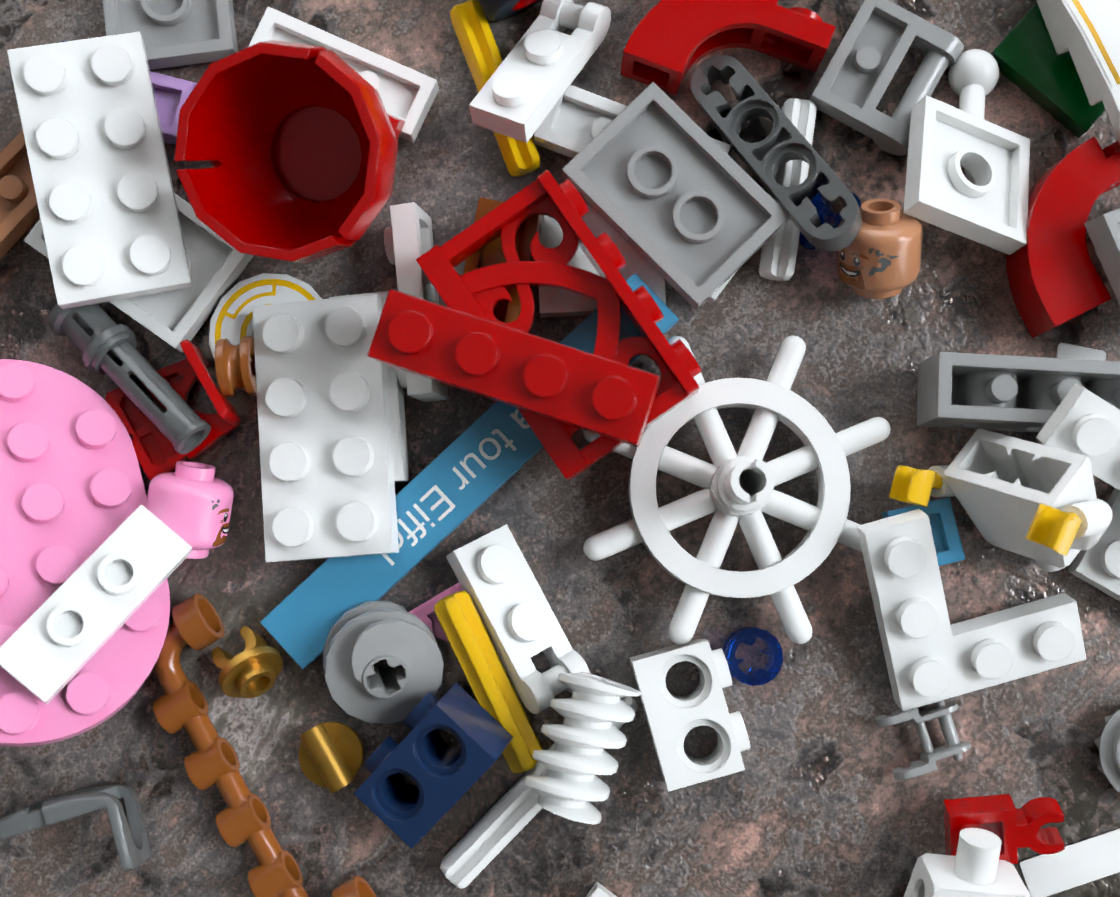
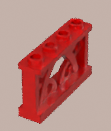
[416,170,702,481]

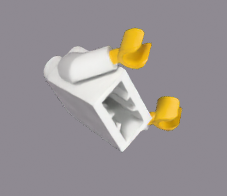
[889,428,1112,572]

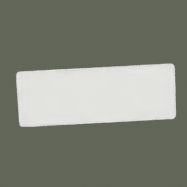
[1020,828,1120,897]

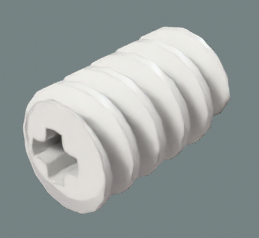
[524,672,642,824]

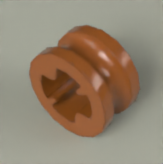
[215,336,257,397]

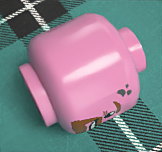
[146,461,234,559]

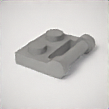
[809,0,964,156]

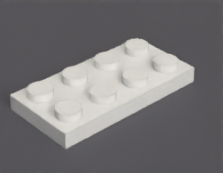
[7,31,193,309]
[252,294,399,562]

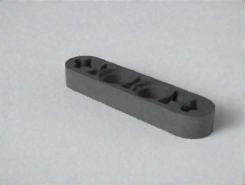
[691,55,862,252]

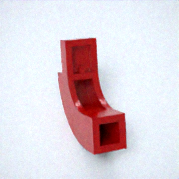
[1006,136,1120,338]

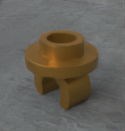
[212,626,283,698]

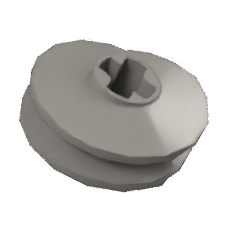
[323,601,444,724]

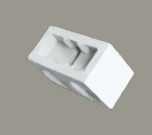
[630,637,751,792]

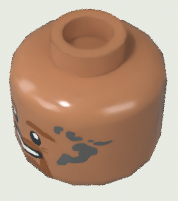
[836,199,923,299]

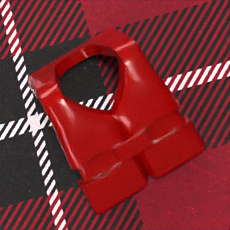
[105,339,241,480]

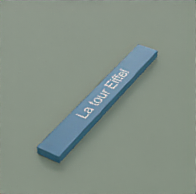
[260,273,679,669]

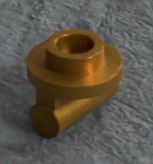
[298,721,364,794]

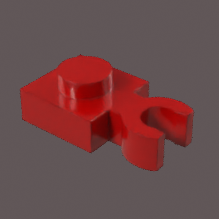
[943,794,1065,864]

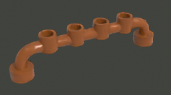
[153,593,377,897]

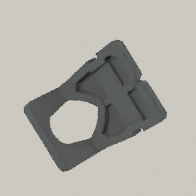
[0,783,152,872]

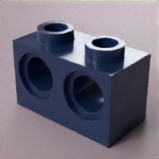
[353,683,513,849]

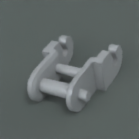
[875,700,971,780]

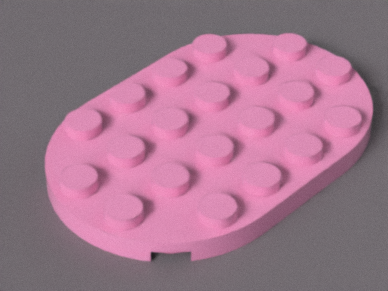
[0,359,170,747]

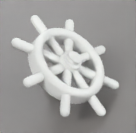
[582,335,891,645]

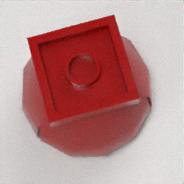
[174,40,405,264]

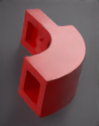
[620,0,836,96]

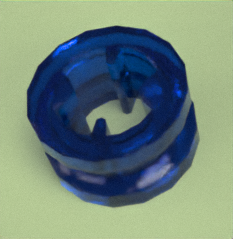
[722,626,783,686]

